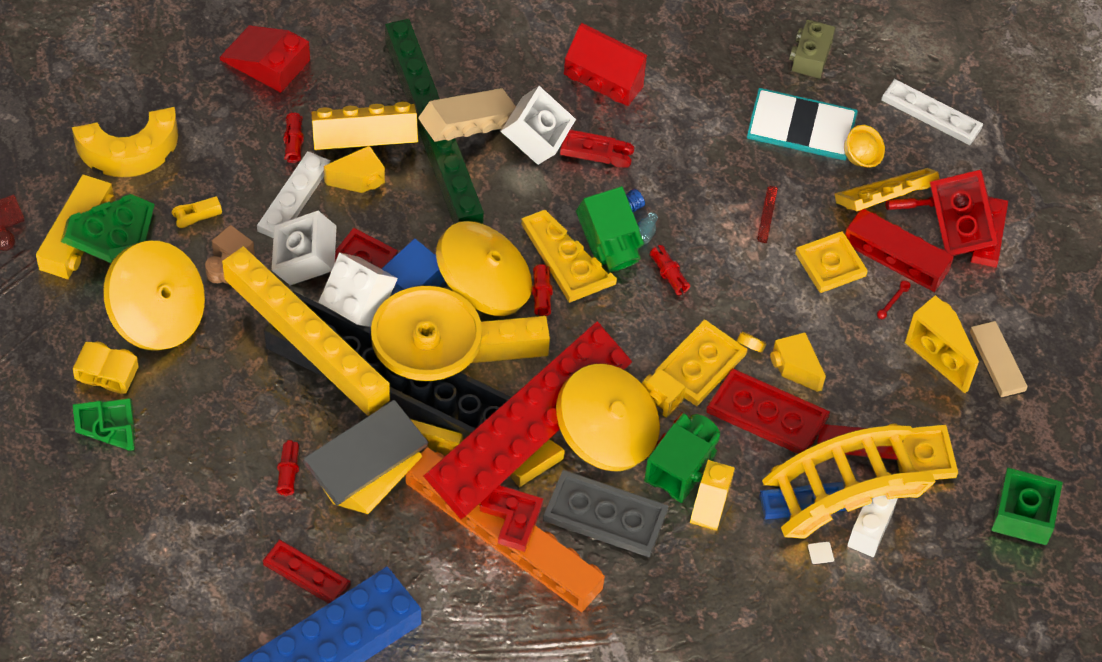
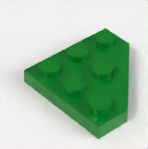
[61,194,155,263]

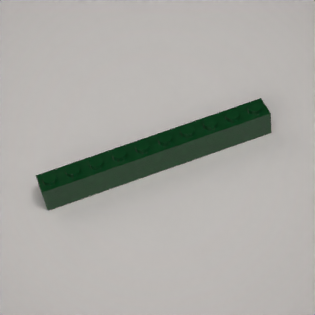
[385,19,484,224]

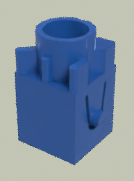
[382,238,448,296]

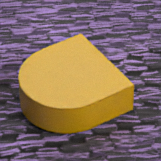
[736,331,767,352]

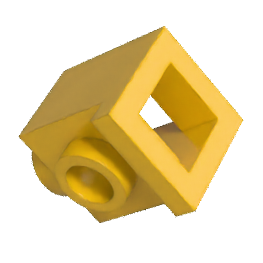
[642,368,686,418]

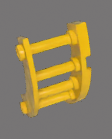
[762,423,936,538]

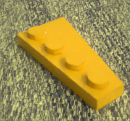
[834,168,940,211]
[521,210,617,303]

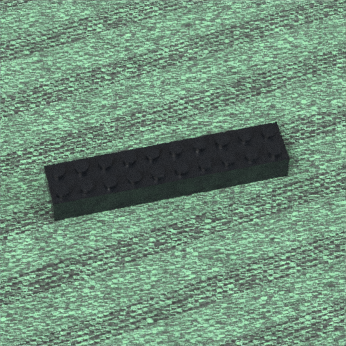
[264,291,511,441]

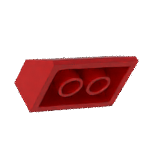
[564,23,647,106]

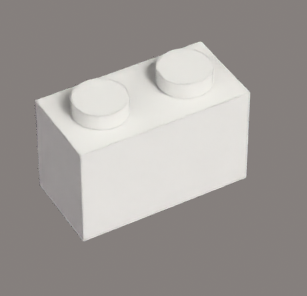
[848,495,898,557]

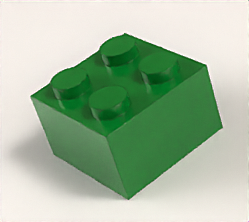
[991,467,1063,545]

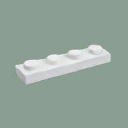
[257,151,330,238]

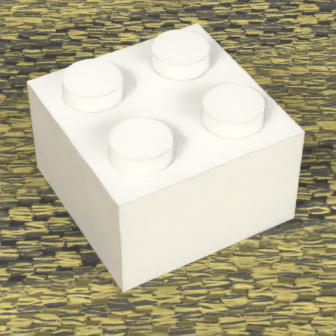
[501,86,576,164]
[272,211,336,285]
[319,253,398,327]

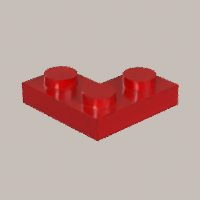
[480,485,543,552]

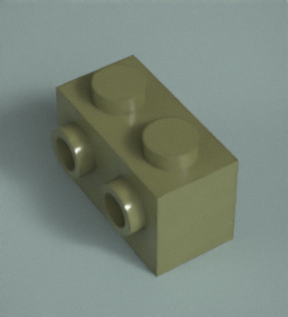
[789,19,836,79]

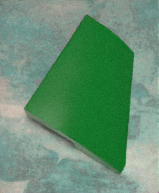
[73,398,135,451]

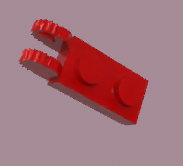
[560,130,635,168]

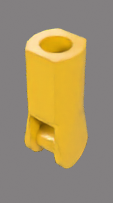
[171,196,222,228]

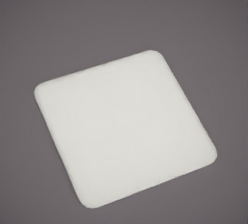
[808,542,834,564]

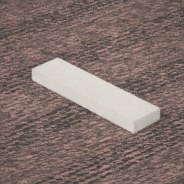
[882,79,983,145]

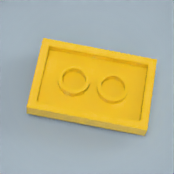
[655,319,747,407]

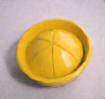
[844,125,885,168]

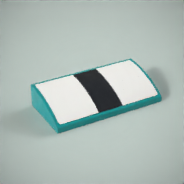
[747,88,858,161]

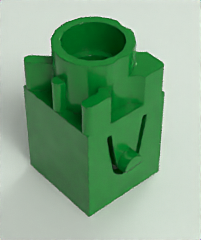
[576,186,644,272]
[644,413,720,503]

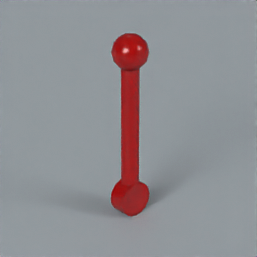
[877,280,911,320]

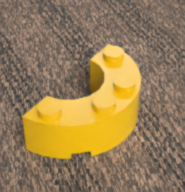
[72,107,178,177]

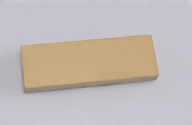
[970,321,1028,397]

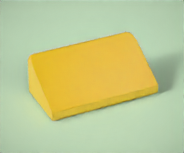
[510,439,565,488]

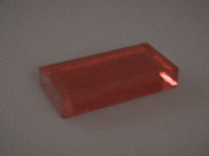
[757,186,778,243]

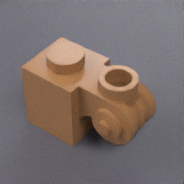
[205,225,255,284]

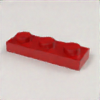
[971,197,1008,268]

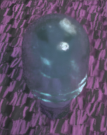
[637,212,658,245]

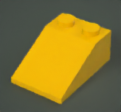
[905,295,979,393]

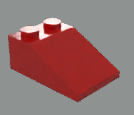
[219,25,310,93]
[930,170,998,256]

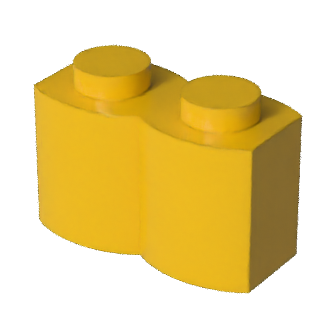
[73,341,138,394]

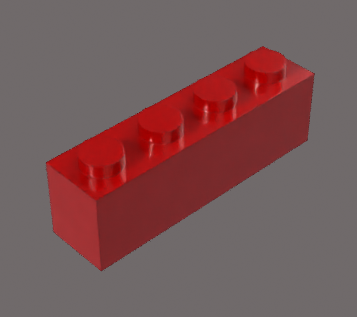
[845,209,954,293]

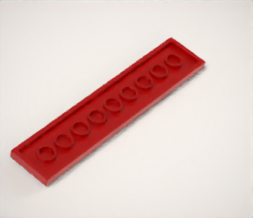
[423,321,632,519]

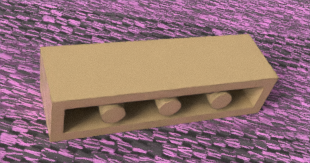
[418,88,516,142]

